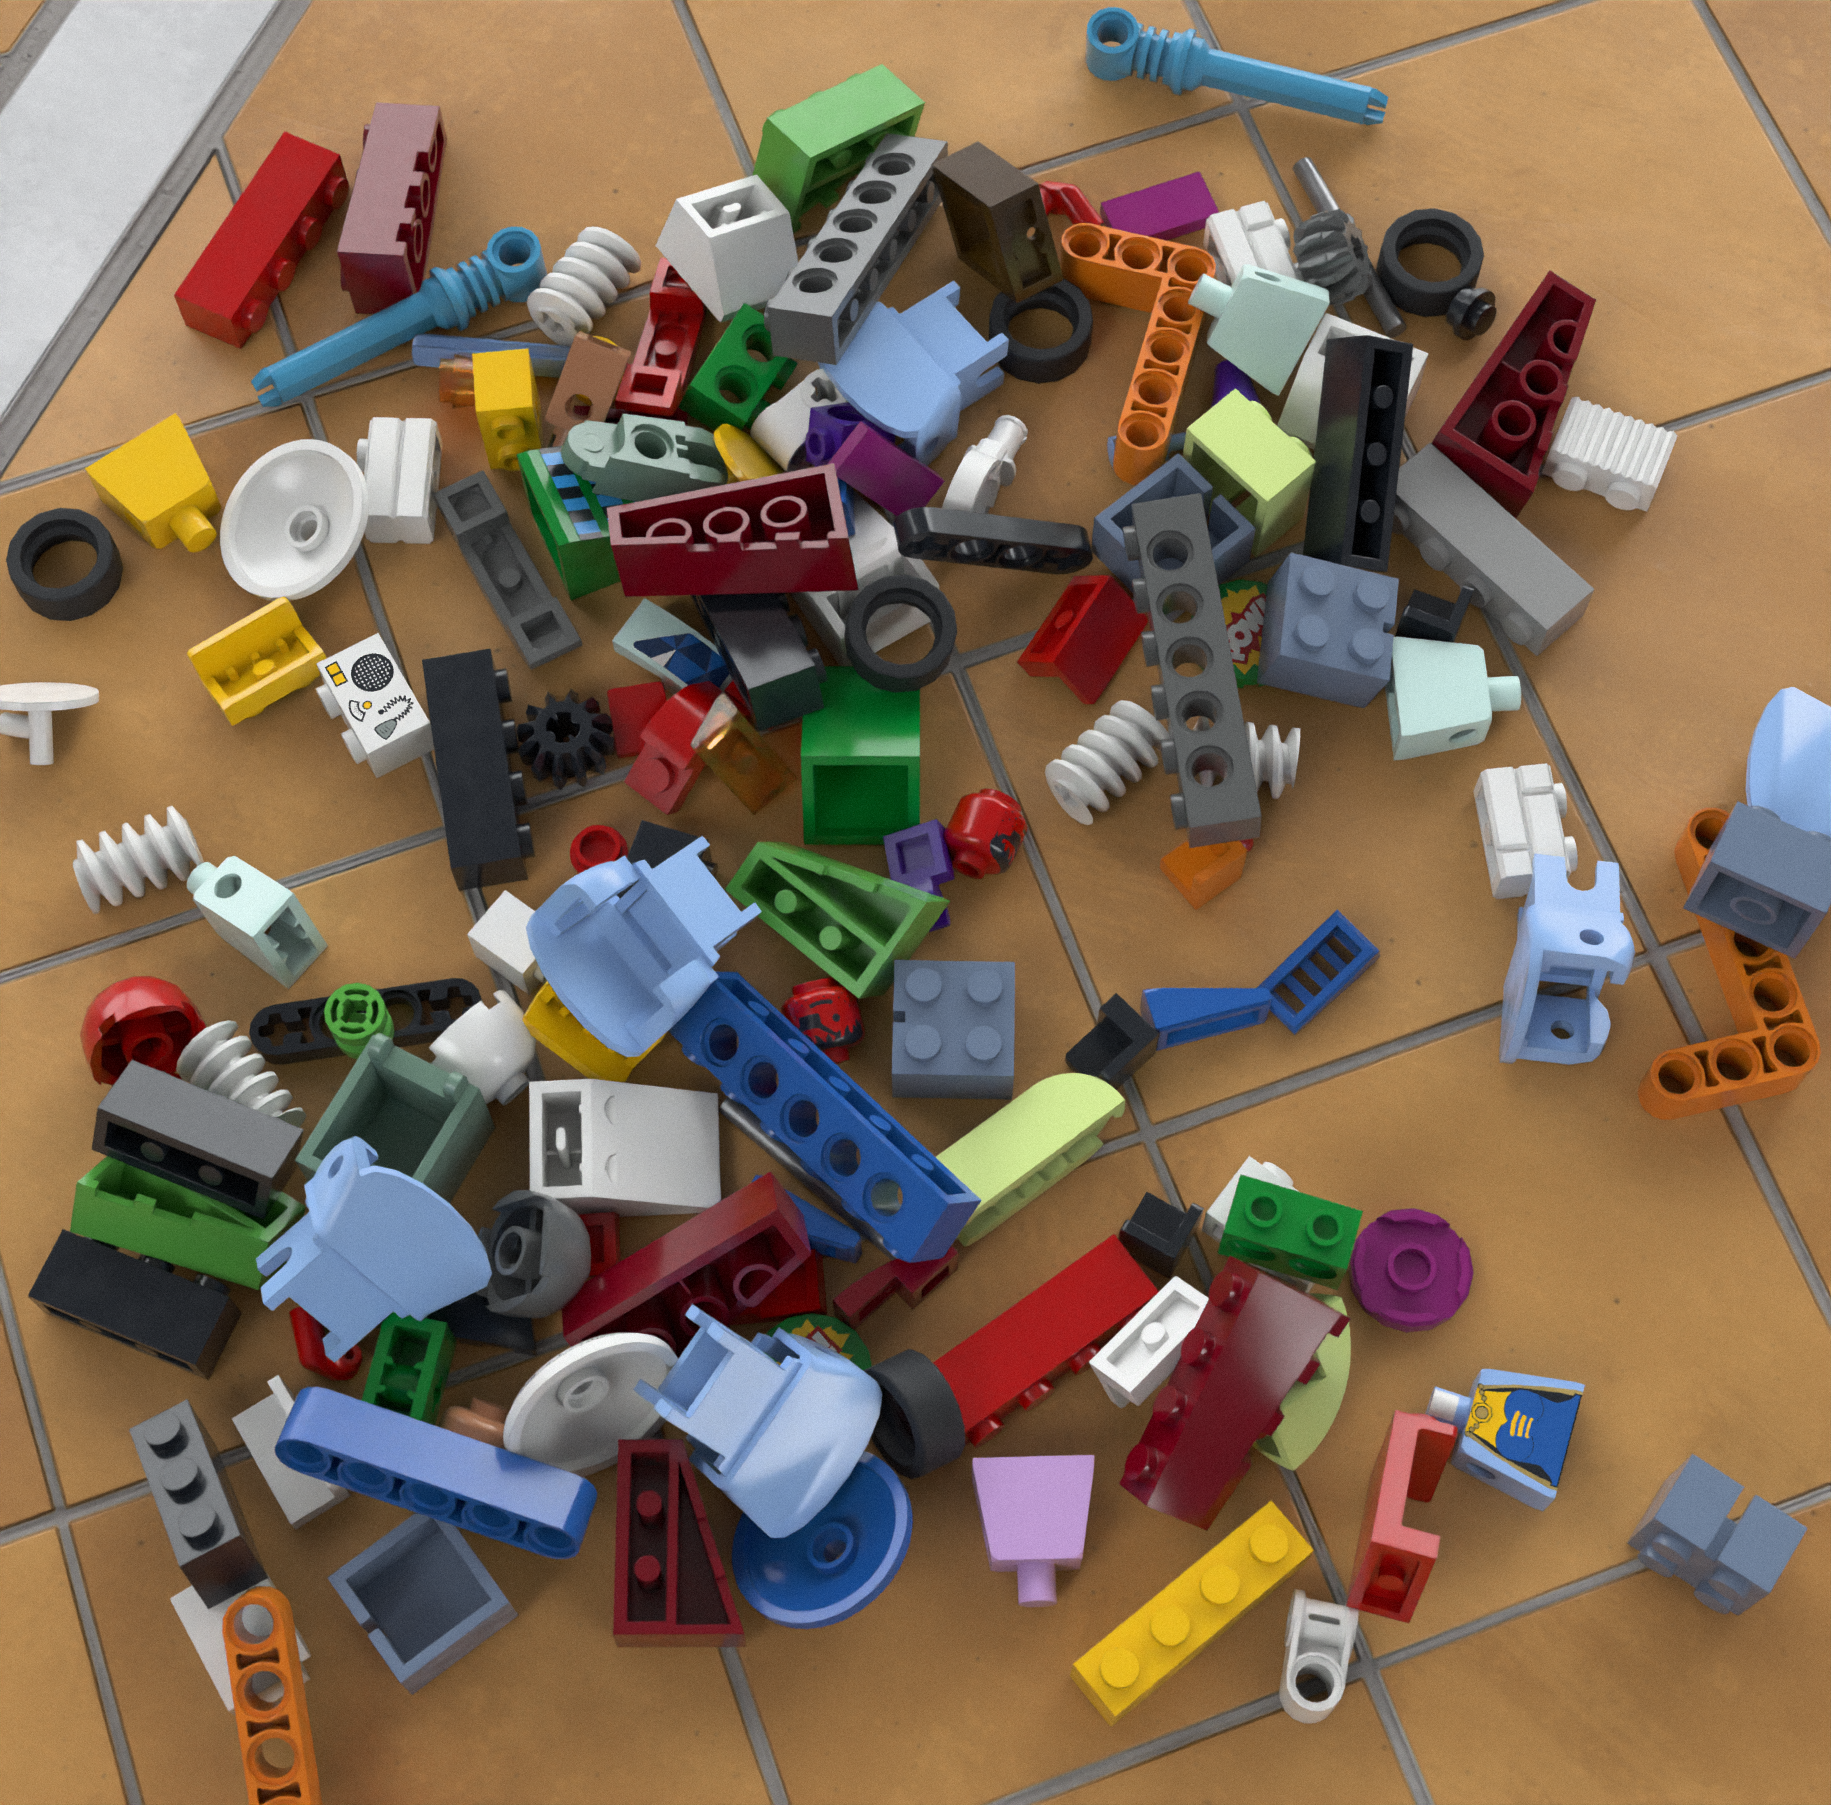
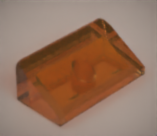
[690,692,798,815]

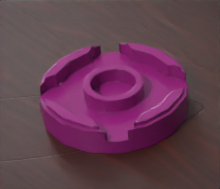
[1348,1208,1474,1333]

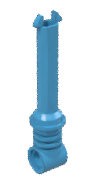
[1085,7,1389,125]
[251,227,547,407]

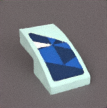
[612,598,733,694]

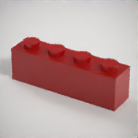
[174,131,349,349]
[933,1234,1159,1448]

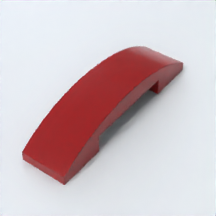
[615,257,707,416]

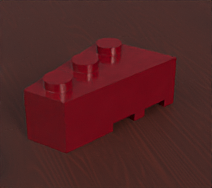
[613,1439,746,1648]

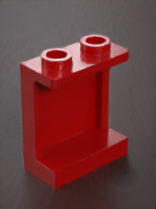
[1346,1410,1458,1624]

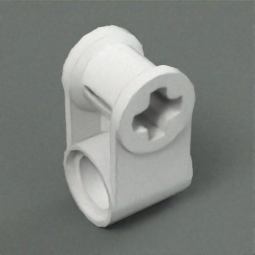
[750,369,848,472]
[1279,1589,1359,1723]

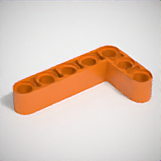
[1059,223,1216,485]
[1638,808,1821,1120]
[222,1586,323,1805]

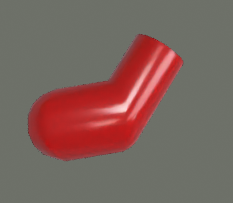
[1039,181,1104,226]
[289,1306,363,1382]

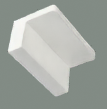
[1089,1276,1209,1408]
[232,1375,351,1529]

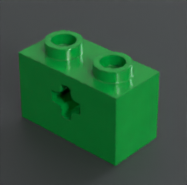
[361,1312,457,1426]

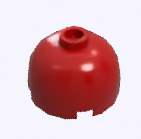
[80,976,206,1087]

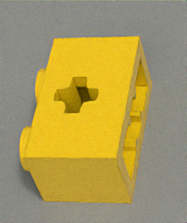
[472,348,544,471]

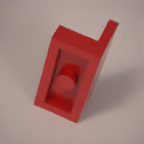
[1017,575,1148,704]

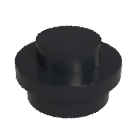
[1446,286,1497,340]

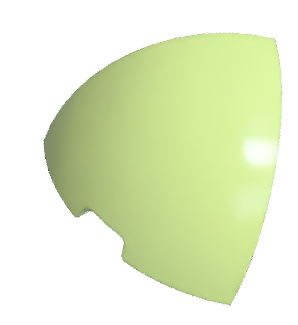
[1252,1294,1351,1471]

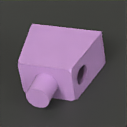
[972,1455,1094,1607]

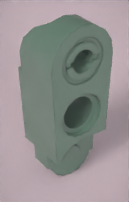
[561,414,728,502]

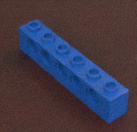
[668,972,982,1263]

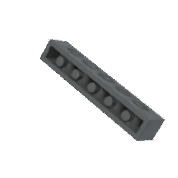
[764,133,948,365]
[1123,493,1262,848]

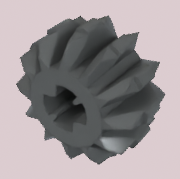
[1293,208,1372,306]

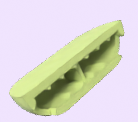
[936,1073,1125,1247]

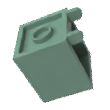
[295,1033,496,1203]

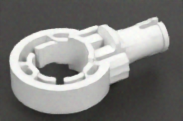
[942,415,1028,514]

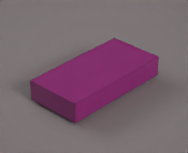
[1100,171,1220,240]
[828,421,945,516]

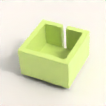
[1182,389,1316,557]

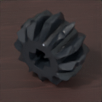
[516,688,616,790]

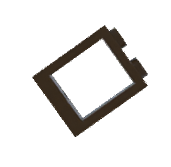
[931,141,1064,303]

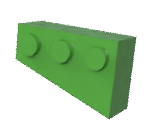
[752,64,925,234]
[725,842,950,998]
[70,1156,306,1290]

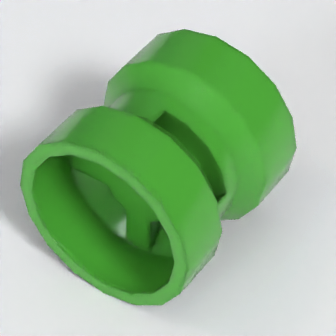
[324,983,394,1059]

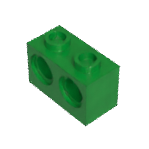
[678,303,798,431]
[1217,1174,1363,1290]

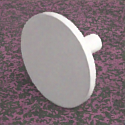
[0,682,99,765]

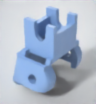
[818,281,1009,466]
[1746,687,1831,837]
[526,836,762,1057]
[1499,854,1635,1065]
[256,1136,492,1363]
[633,1304,882,1538]

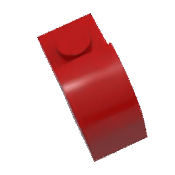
[624,681,751,815]

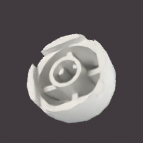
[429,990,536,1106]

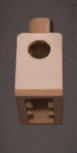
[544,331,631,448]

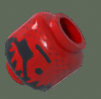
[943,788,1028,879]
[781,977,866,1064]

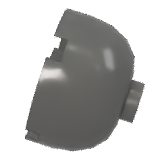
[476,1190,591,1318]

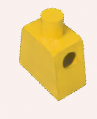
[85,413,222,553]

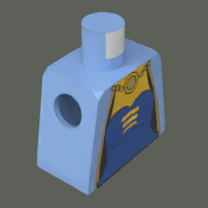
[1425,1369,1585,1511]

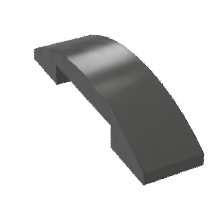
[433,470,582,670]

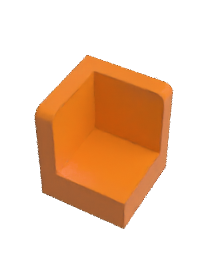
[1159,840,1248,910]

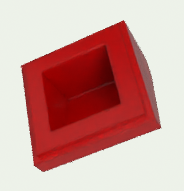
[607,681,667,759]

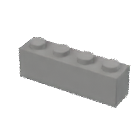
[1392,443,1594,656]

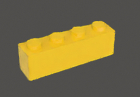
[1070,1500,1314,1727]

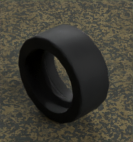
[1376,208,1484,317]
[989,279,1093,384]
[6,508,123,621]
[844,574,957,693]
[863,1349,965,1479]

